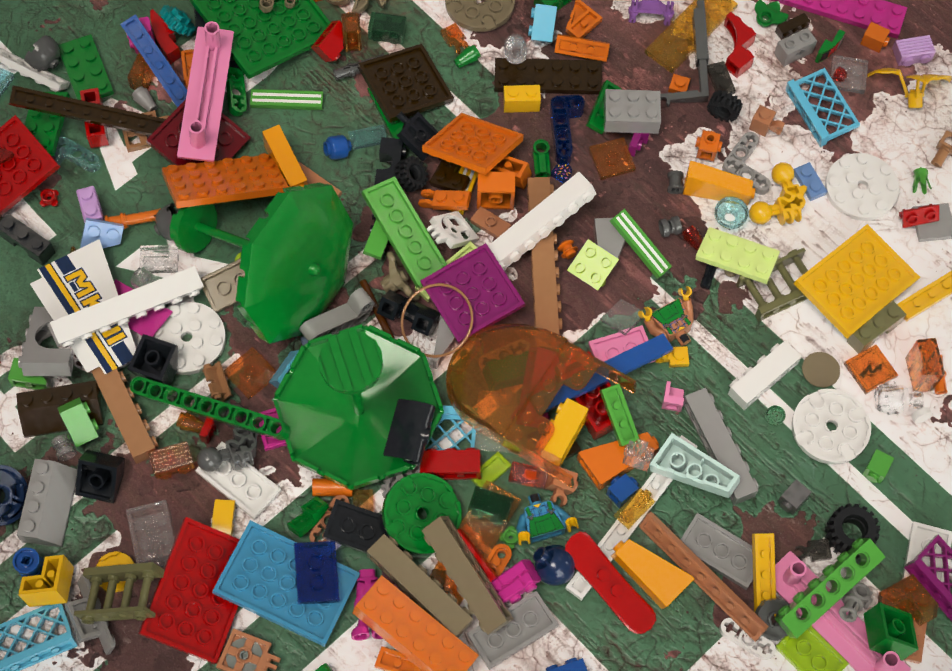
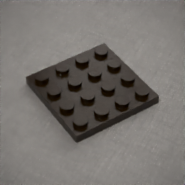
[357,44,454,123]

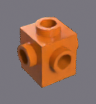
[695,130,723,162]

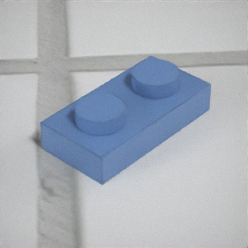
[794,162,828,201]

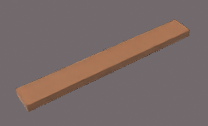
[639,512,769,642]

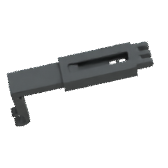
[660,0,709,107]

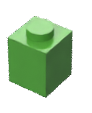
[862,449,894,484]

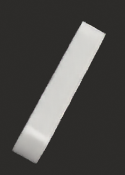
[719,618,776,660]

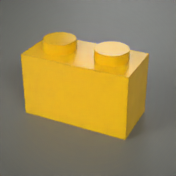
[503,85,541,113]

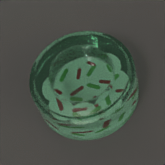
[765,405,786,426]

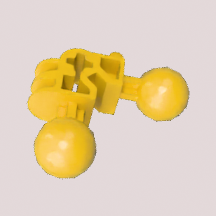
[749,162,807,225]

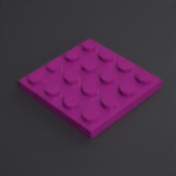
[420,243,525,344]

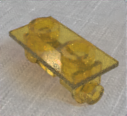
[614,488,655,529]

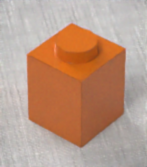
[860,22,891,53]

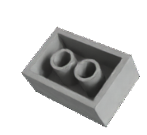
[604,89,661,134]

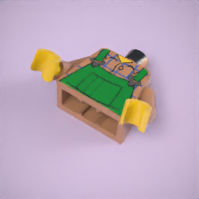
[638,286,694,346]

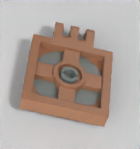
[216,628,281,671]

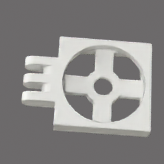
[427,211,479,249]

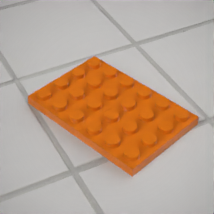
[162,153,289,208]

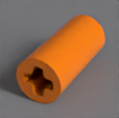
[312,478,353,497]

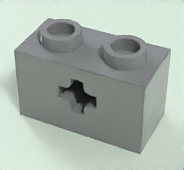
[774,28,817,67]

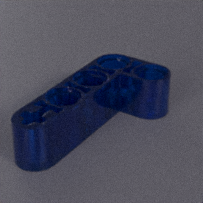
[550,95,585,166]

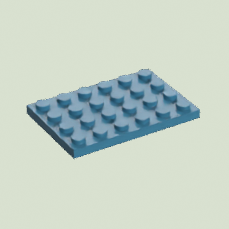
[212,520,360,647]

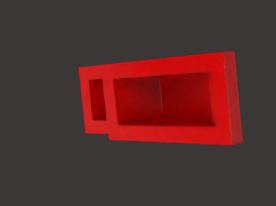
[150,9,181,64]

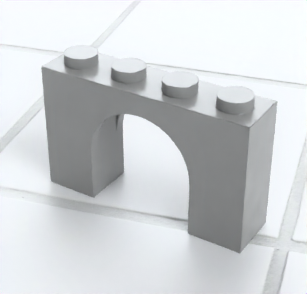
[18,307,74,376]

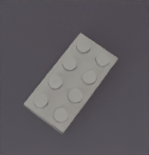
[680,513,753,590]
[467,591,559,670]

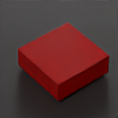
[199,418,216,444]

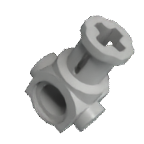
[839,582,873,622]

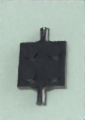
[396,111,442,161]

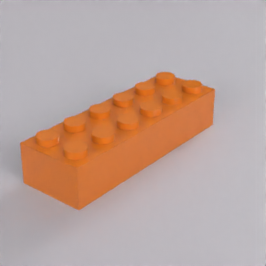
[352,575,479,671]

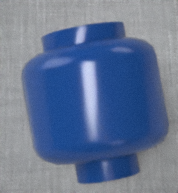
[323,135,352,160]

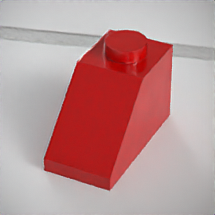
[311,20,344,62]

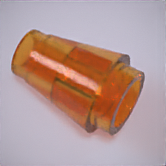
[176,412,205,433]

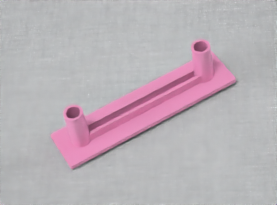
[177,21,234,162]
[775,551,911,671]

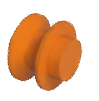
[557,240,578,259]

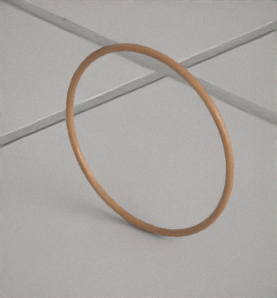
[401,283,474,358]

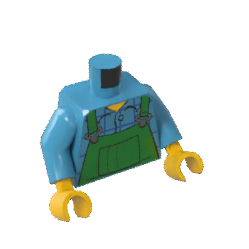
[516,493,579,545]

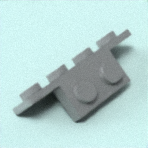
[65,574,116,655]

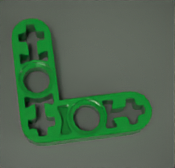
[226,67,247,117]

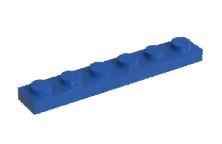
[120,14,187,108]

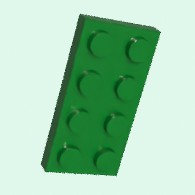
[59,34,114,100]
[25,92,70,156]

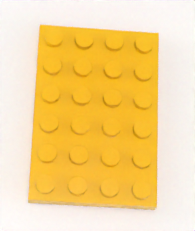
[794,224,920,339]

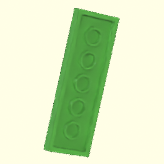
[361,176,447,288]

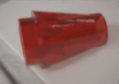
[681,225,703,252]

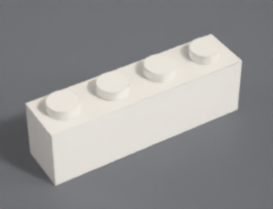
[728,341,802,410]

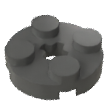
[755,598,789,641]

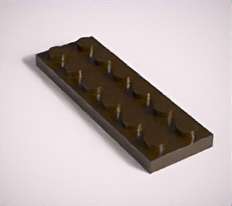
[494,58,602,95]

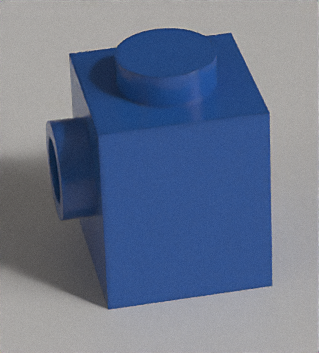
[606,473,639,509]

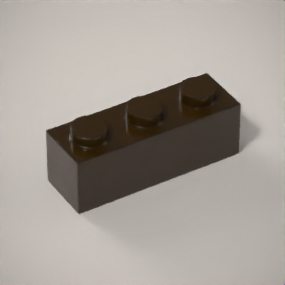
[775,13,810,40]

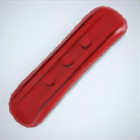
[565,531,656,634]

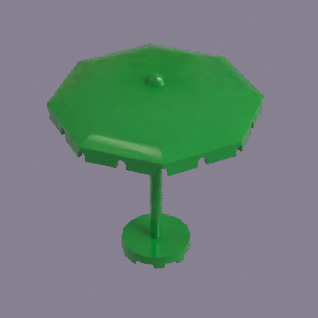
[170,183,354,344]
[273,324,444,490]

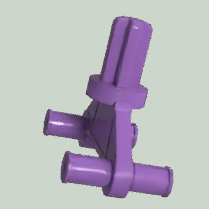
[628,0,674,26]

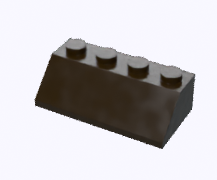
[16,380,104,438]

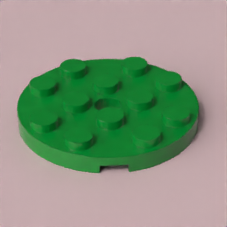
[382,473,462,554]

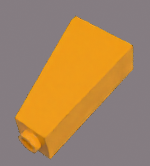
[262,125,308,187]
[683,161,755,205]
[611,539,694,609]

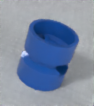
[12,547,44,577]

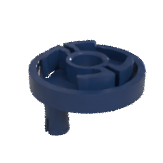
[0,465,28,526]

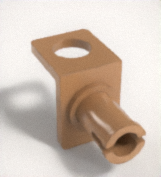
[931,130,952,168]

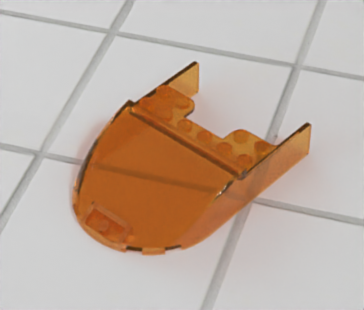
[446,323,636,488]

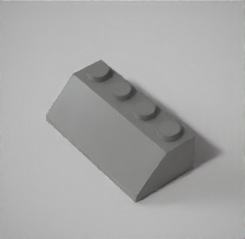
[17,459,77,547]

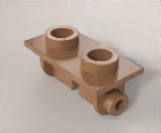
[202,361,232,402]

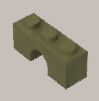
[847,301,907,355]

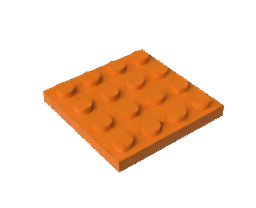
[422,113,524,175]

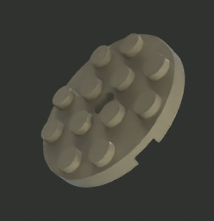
[445,0,515,32]

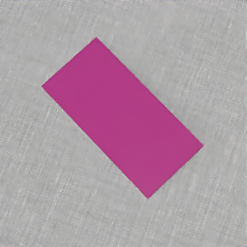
[114,279,173,337]

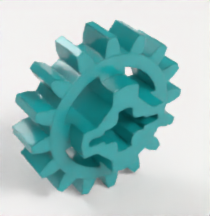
[159,5,196,37]

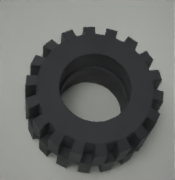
[825,503,880,558]

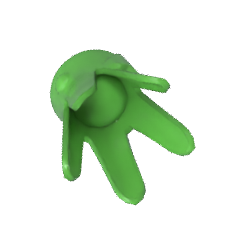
[912,167,932,194]

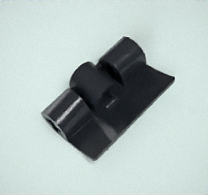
[383,399,435,465]

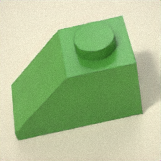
[8,358,50,390]

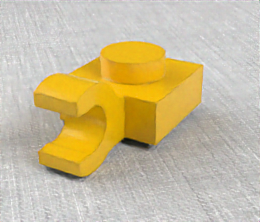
[655,346,689,368]

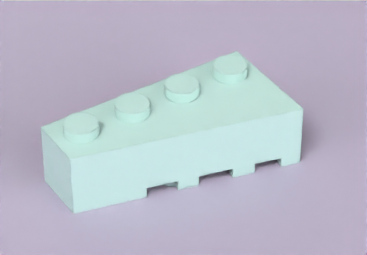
[649,433,740,498]

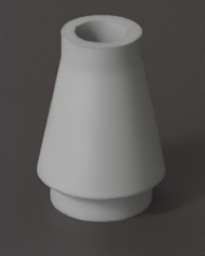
[132,86,158,112]

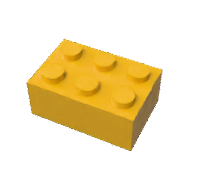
[536,398,588,468]

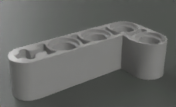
[299,288,375,340]

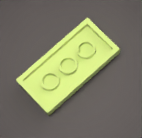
[695,227,780,284]

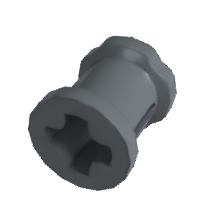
[667,170,684,194]

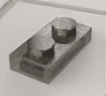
[707,61,736,95]

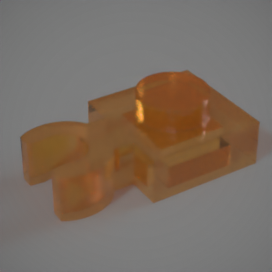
[440,23,468,54]

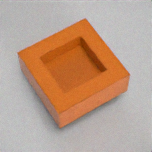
[668,74,691,93]

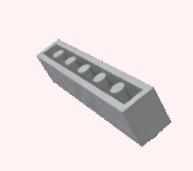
[683,388,759,505]

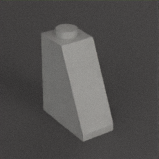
[593,218,625,266]

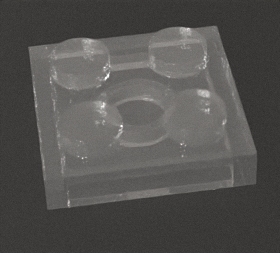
[830,55,868,94]

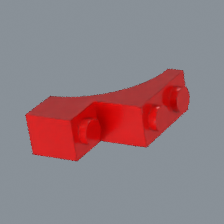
[724,12,756,78]

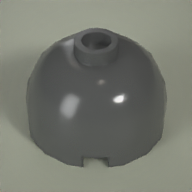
[24,35,60,71]
[154,203,178,241]

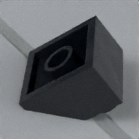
[128,334,178,386]
[75,450,125,504]

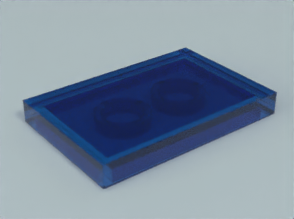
[294,541,340,605]

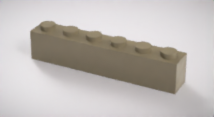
[422,516,514,635]
[367,534,473,638]

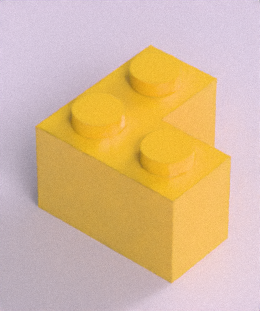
[18,555,74,607]

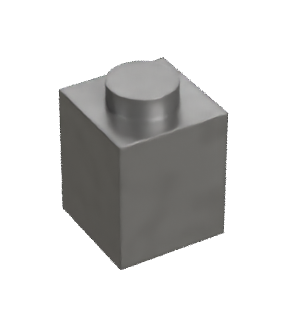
[778,479,812,515]

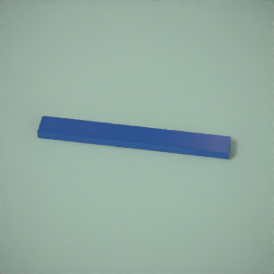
[529,333,673,416]

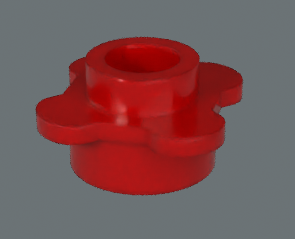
[40,189,59,207]

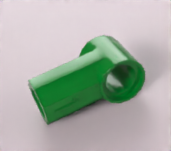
[532,139,551,177]

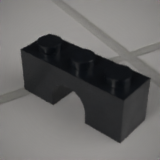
[374,137,407,186]
[0,213,56,266]
[377,290,440,336]

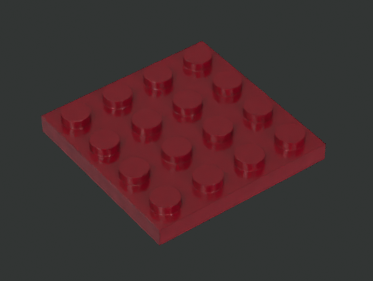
[146,99,251,166]

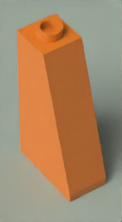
[577,432,659,491]

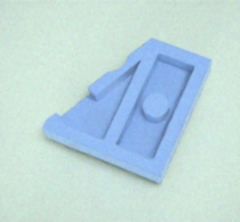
[80,218,124,248]

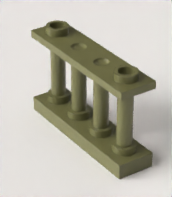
[736,248,808,322]
[74,562,164,624]

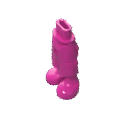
[351,569,383,641]

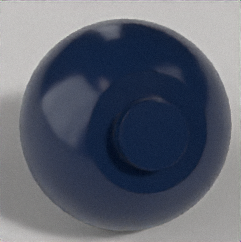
[533,545,575,586]

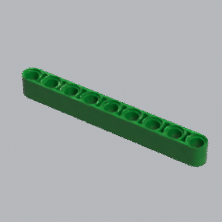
[130,377,291,440]

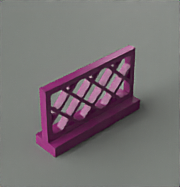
[904,534,952,621]

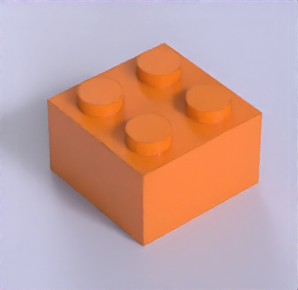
[477,171,515,210]

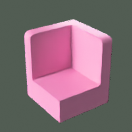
[661,381,684,412]

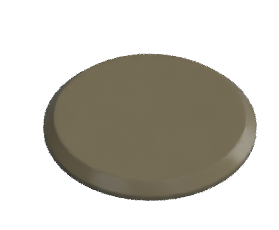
[802,352,840,388]

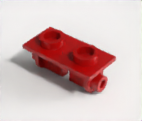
[899,204,939,228]

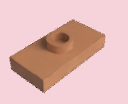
[470,206,511,239]

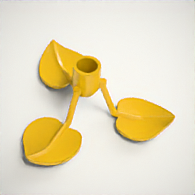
[867,68,952,108]

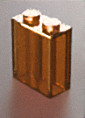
[905,338,945,393]

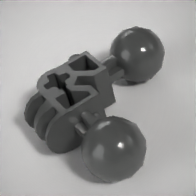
[197,403,261,472]

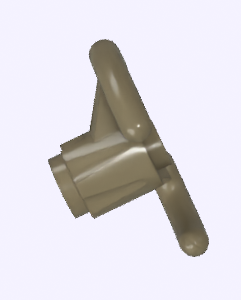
[380,251,420,301]

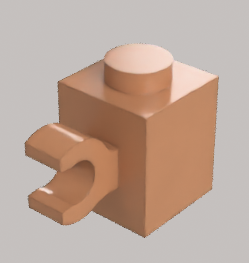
[749,105,785,137]
[545,466,578,507]

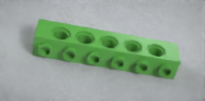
[774,538,885,639]

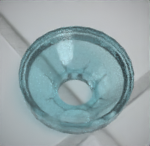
[714,197,749,229]

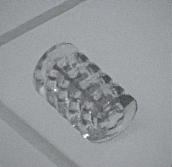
[504,34,527,64]

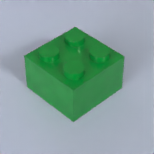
[863,602,919,661]

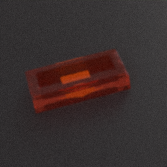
[508,461,549,490]

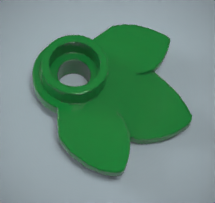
[755,0,789,27]

